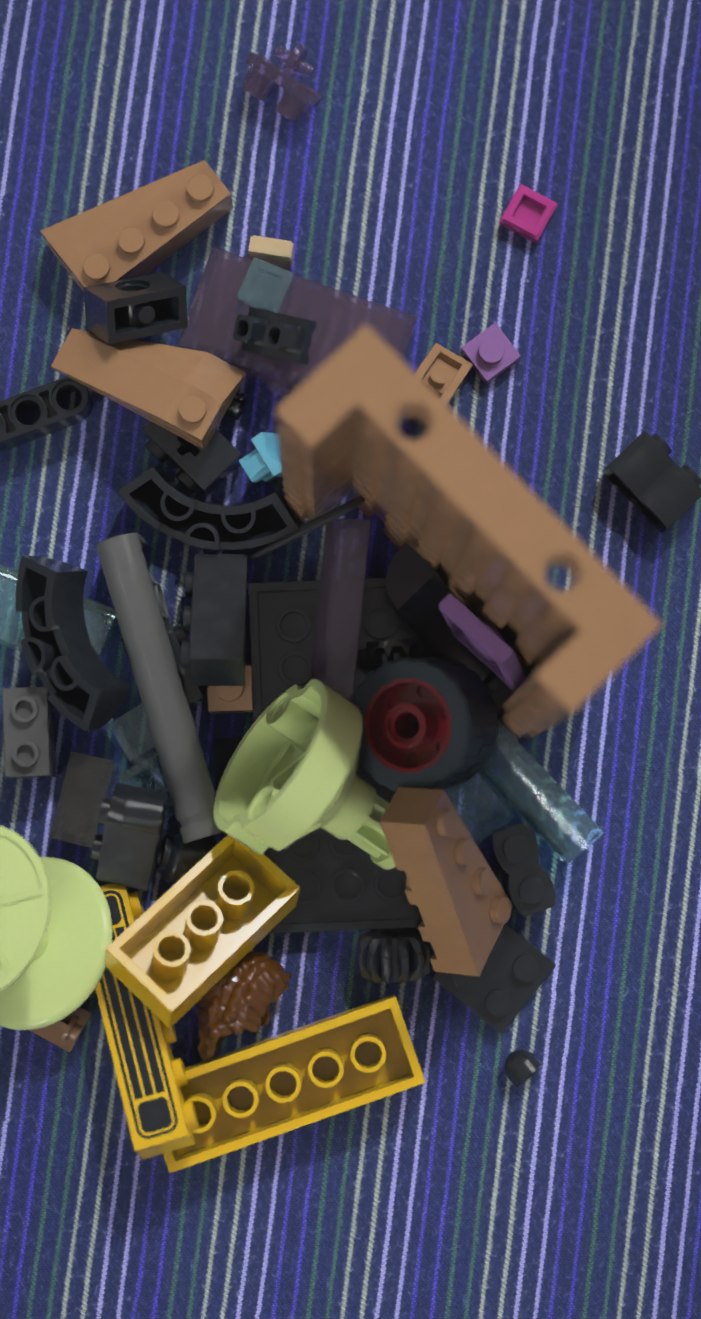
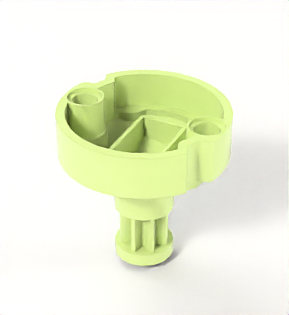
[213,679,396,870]

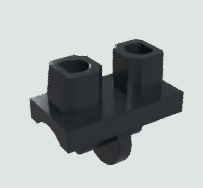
[233,307,317,365]

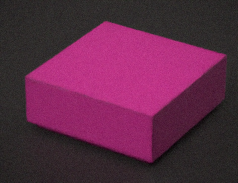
[499,184,558,244]

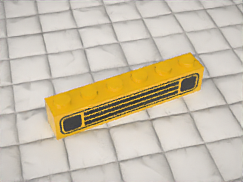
[95,883,199,1160]

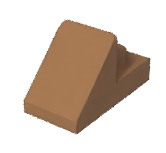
[415,343,473,406]

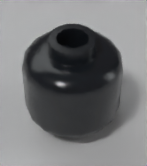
[156,829,217,885]

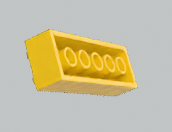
[163,994,426,1174]

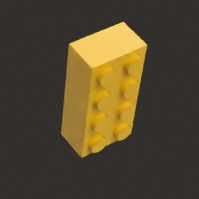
[105,835,300,1029]

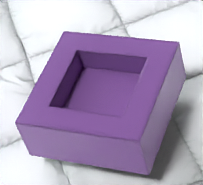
[460,322,521,385]

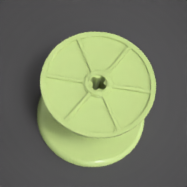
[0,826,113,1030]

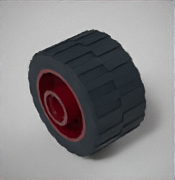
[352,657,499,792]

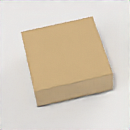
[248,235,294,269]

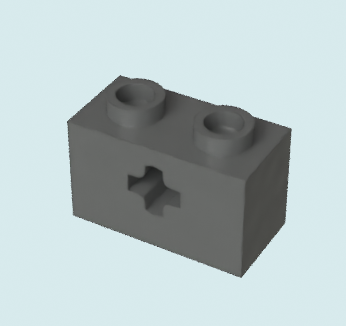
[3,687,56,779]

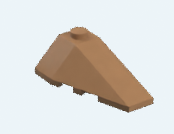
[51,328,247,450]

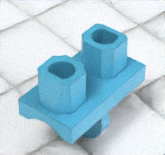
[239,432,283,483]

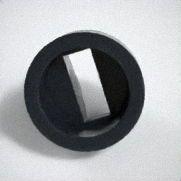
[505,1050,543,1088]

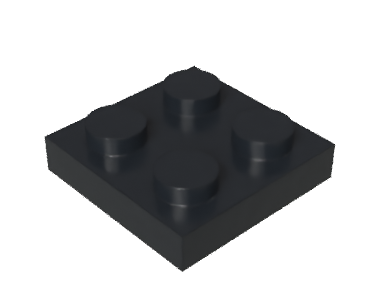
[432,923,556,1034]

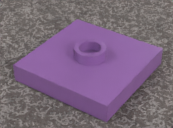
[439,594,526,691]

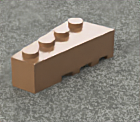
[40,160,233,292]
[380,787,513,977]

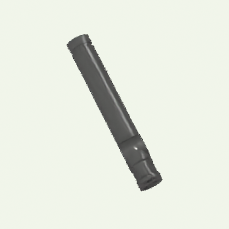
[96,533,223,844]

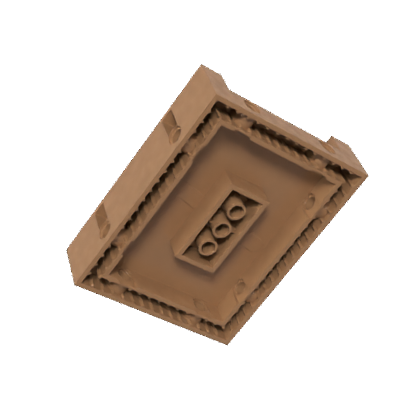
[275,324,663,741]

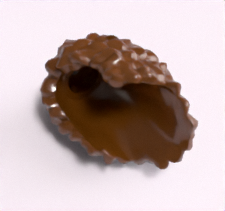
[196,952,291,1061]

